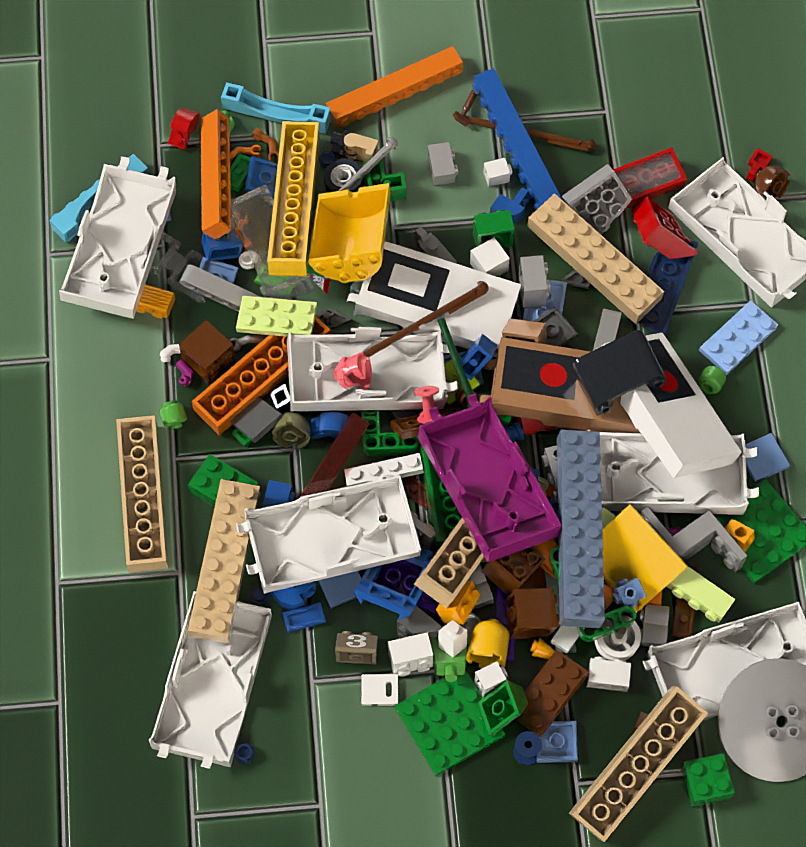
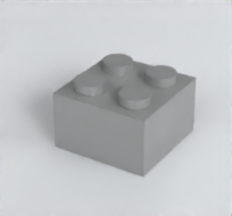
[519,255,550,308]

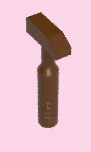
[453,90,478,127]

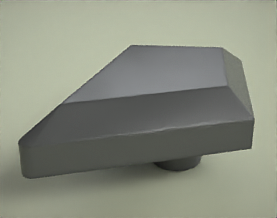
[561,269,591,289]
[316,306,352,330]

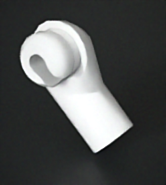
[159,344,180,362]

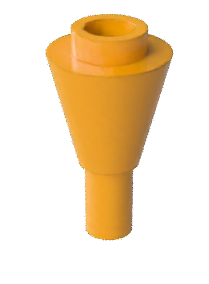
[530,638,555,660]

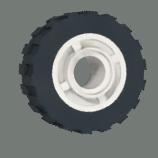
[323,158,365,193]

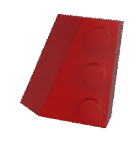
[632,196,698,259]

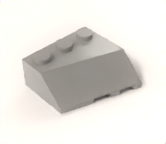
[562,164,632,235]

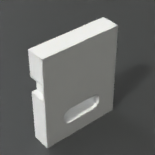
[361,674,398,706]

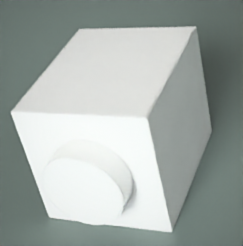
[483,158,512,187]
[438,620,467,657]

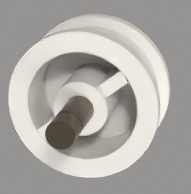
[595,614,641,661]

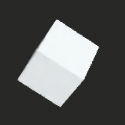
[470,237,510,277]

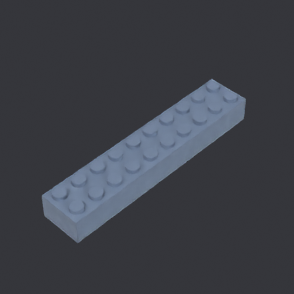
[557,430,605,628]

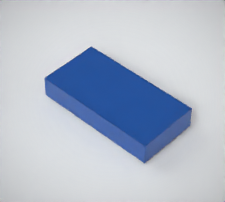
[282,602,326,633]

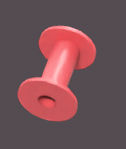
[414,386,442,424]

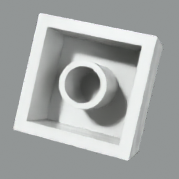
[388,632,433,676]

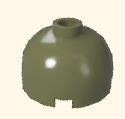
[272,412,311,449]

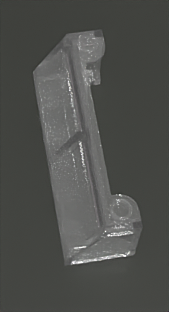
[231,184,315,299]

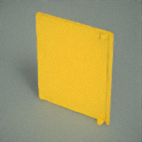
[602,504,688,613]

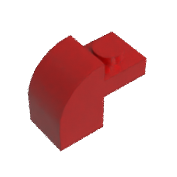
[168,107,201,150]

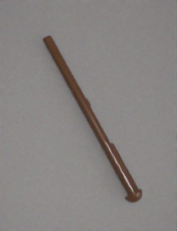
[465,115,596,152]
[364,281,489,357]

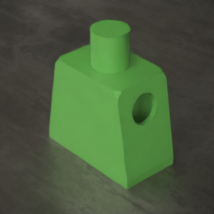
[430,637,469,682]

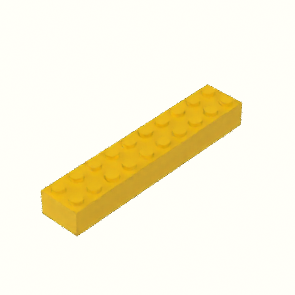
[267,121,320,276]

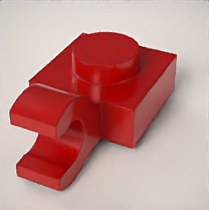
[746,148,773,182]

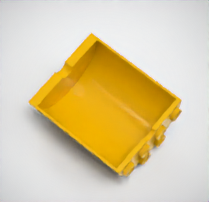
[308,183,391,283]

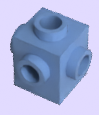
[612,578,646,607]

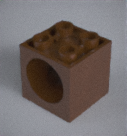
[179,320,235,384]
[481,547,545,596]
[504,588,560,639]

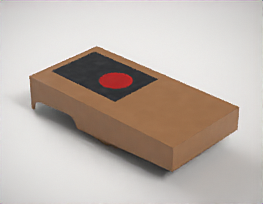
[479,337,641,434]

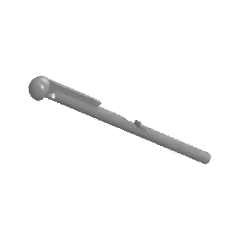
[312,137,398,226]

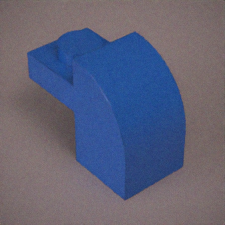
[490,187,529,223]
[310,412,355,441]
[270,581,316,610]

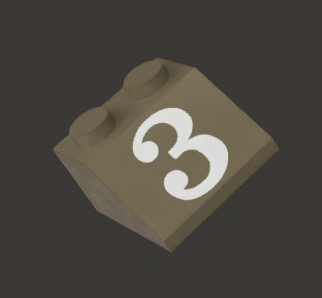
[335,631,378,664]

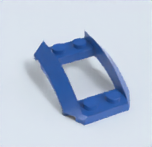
[354,546,433,620]

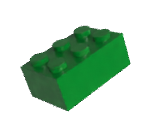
[188,454,259,508]

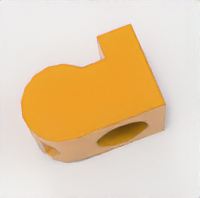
[725,519,755,552]

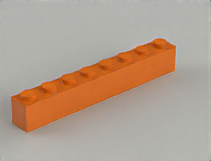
[326,46,463,129]
[201,109,231,240]

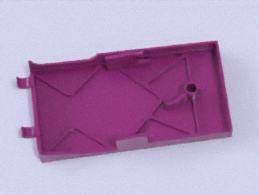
[418,393,562,562]

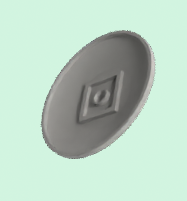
[718,658,806,782]

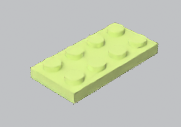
[236,296,317,337]

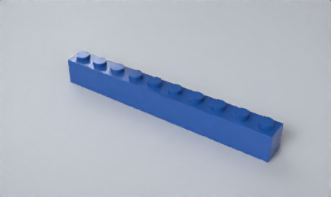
[472,68,562,210]

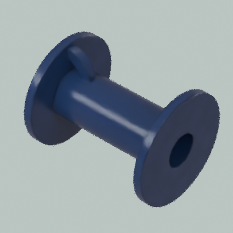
[513,731,542,765]

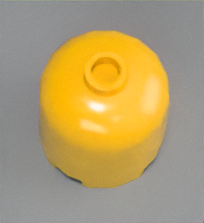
[466,619,509,668]

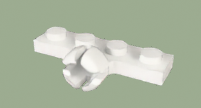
[344,453,424,487]

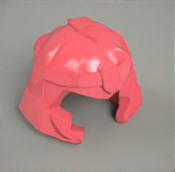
[334,352,372,390]

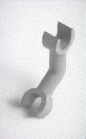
[229,334,269,351]

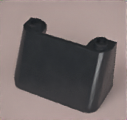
[573,330,667,416]

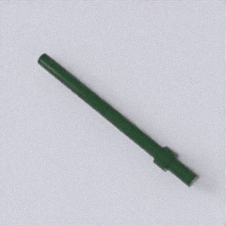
[438,318,473,408]

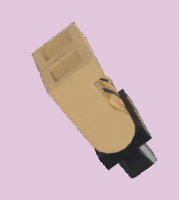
[330,130,379,165]

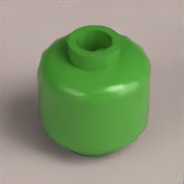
[698,366,726,394]
[159,400,187,430]

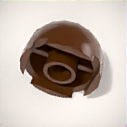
[754,166,790,200]

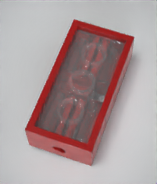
[613,147,687,209]

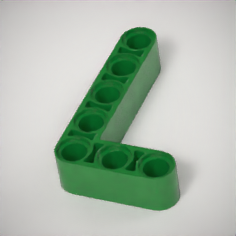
[362,410,419,457]
[549,546,636,642]

